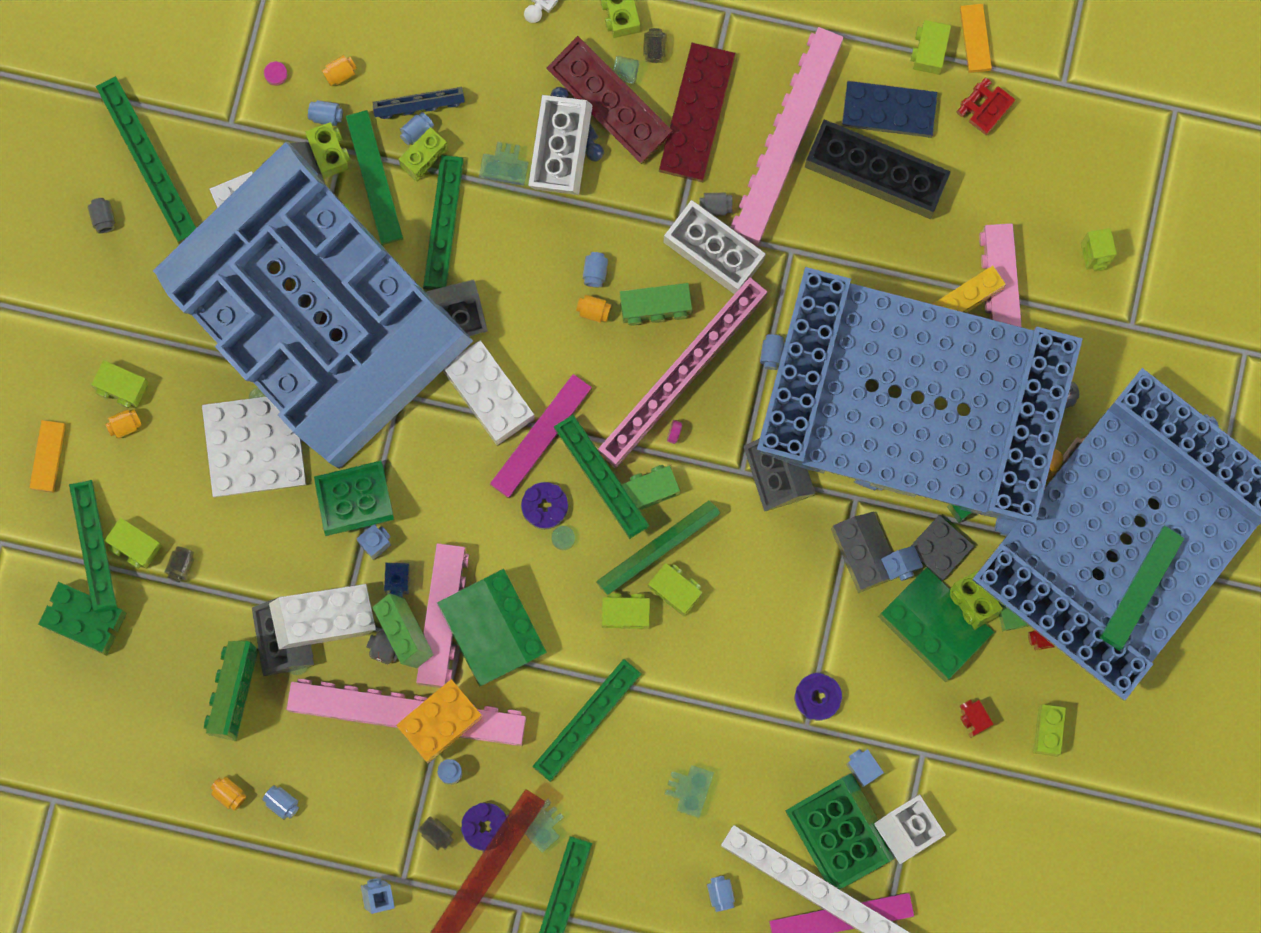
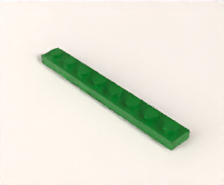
[96,76,196,244]

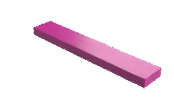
[490,374,592,498]
[769,893,914,933]

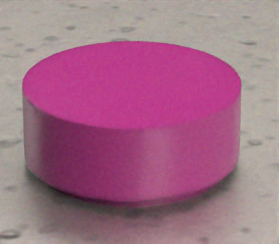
[264,61,287,86]
[667,420,682,444]

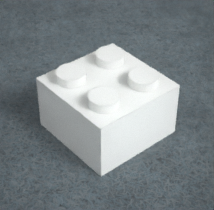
[874,795,946,864]

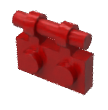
[956,78,1016,136]

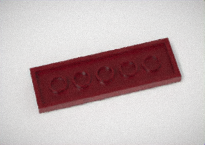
[546,36,674,164]
[659,42,735,183]

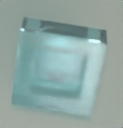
[613,56,640,84]

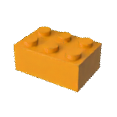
[396,679,483,763]

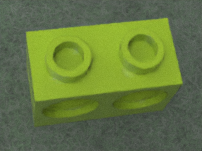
[601,0,640,38]
[305,122,351,179]
[399,127,448,182]
[1081,228,1117,271]
[950,570,1003,629]

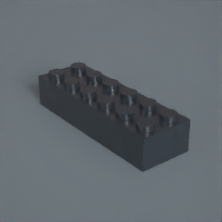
[805,119,951,219]

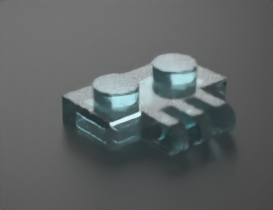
[479,142,528,186]
[665,765,714,818]
[510,799,564,853]

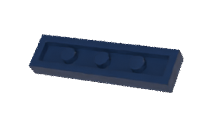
[372,87,465,119]

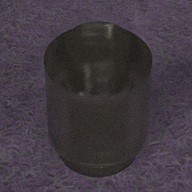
[643,28,667,63]
[164,546,194,583]
[418,816,454,851]

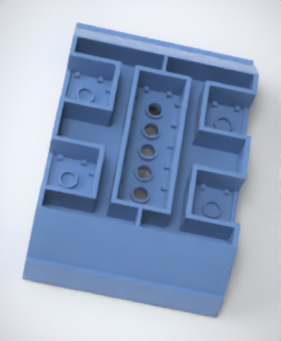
[153,141,473,469]
[757,267,1083,523]
[972,368,1261,701]

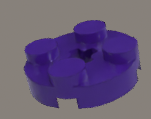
[521,482,568,530]
[794,673,842,721]
[461,803,509,851]

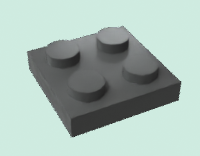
[910,515,974,581]

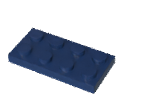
[842,81,937,138]

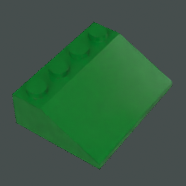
[878,567,994,682]
[437,568,547,687]
[204,641,259,741]
[785,773,896,890]

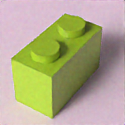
[910,20,951,75]
[91,360,149,408]
[104,517,162,569]
[648,563,702,616]
[602,593,650,629]
[1033,704,1066,757]

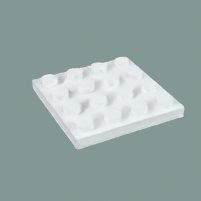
[202,397,306,498]

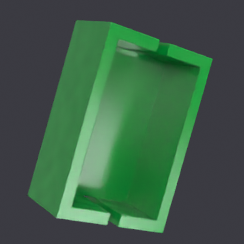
[38,581,127,656]

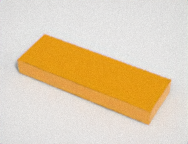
[960,4,992,73]
[29,420,66,493]

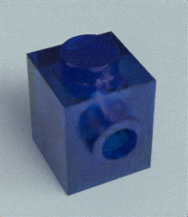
[384,563,410,598]

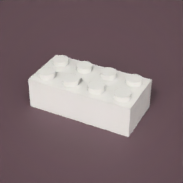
[528,95,592,195]
[663,200,766,294]
[443,341,535,446]
[269,584,376,650]

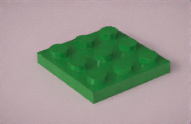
[314,460,394,536]

